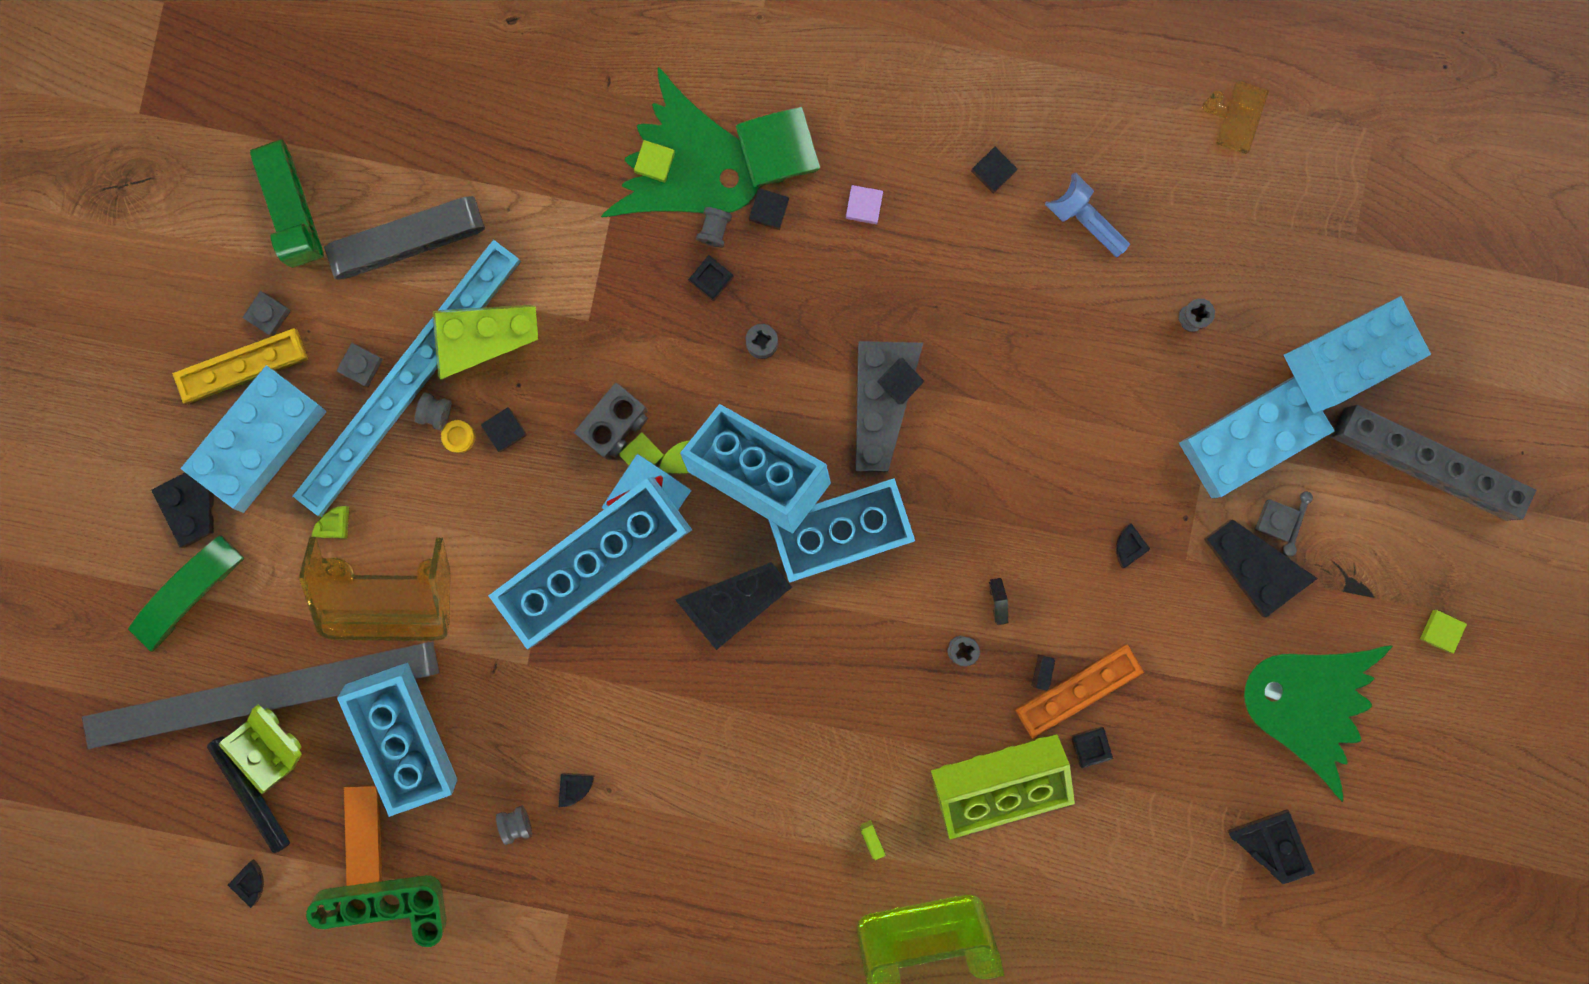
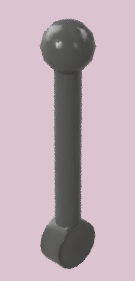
[1282,491,1313,556]

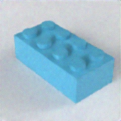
[1284,296,1431,414]
[180,365,327,513]
[1179,377,1334,499]
[680,404,831,534]
[769,478,915,583]
[337,663,457,817]

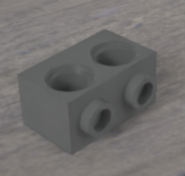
[574,382,649,460]

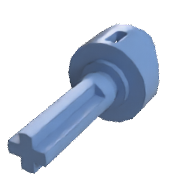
[1045,173,1130,258]

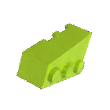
[433,305,538,380]

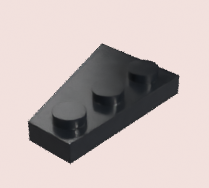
[1204,520,1318,617]
[675,562,792,650]

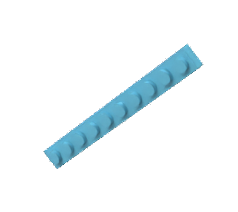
[292,239,521,517]

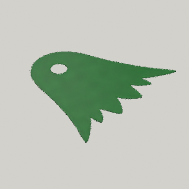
[601,67,758,217]
[1244,645,1393,802]

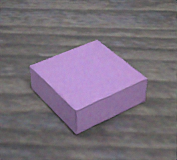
[846,185,883,225]

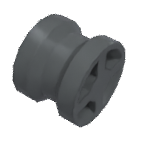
[745,324,778,359]
[415,392,452,431]
[496,805,532,845]

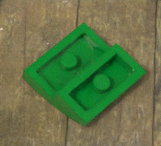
[736,107,820,187]

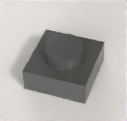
[242,291,291,336]
[337,343,383,387]
[1255,499,1300,542]

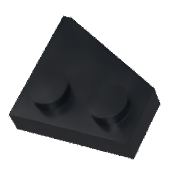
[151,473,214,548]
[1228,809,1315,884]

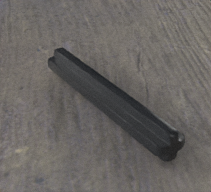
[207,736,290,853]

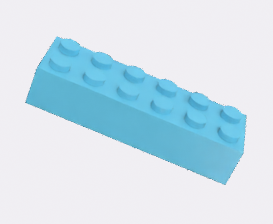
[488,477,692,649]

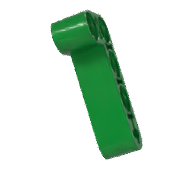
[250,139,324,268]
[306,875,446,947]

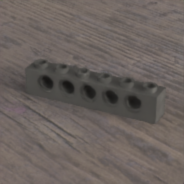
[1331,405,1537,521]

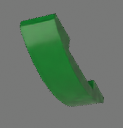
[128,535,244,652]

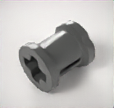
[696,207,732,248]
[1178,298,1215,332]
[947,636,980,667]

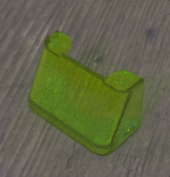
[857,895,1004,984]

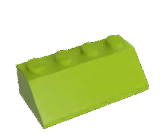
[931,734,1075,840]

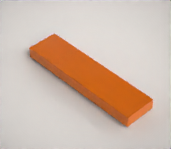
[1014,644,1144,739]
[344,785,382,909]

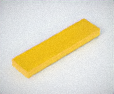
[172,328,308,404]

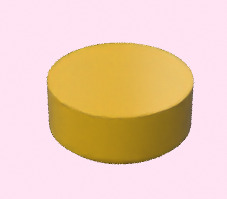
[441,420,475,453]

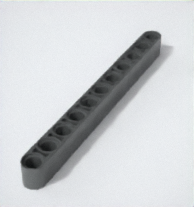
[82,641,440,749]

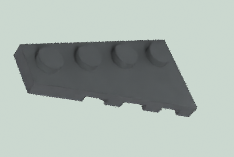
[855,341,923,472]

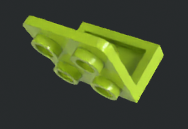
[219,704,302,794]

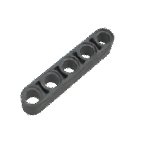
[324,196,485,280]

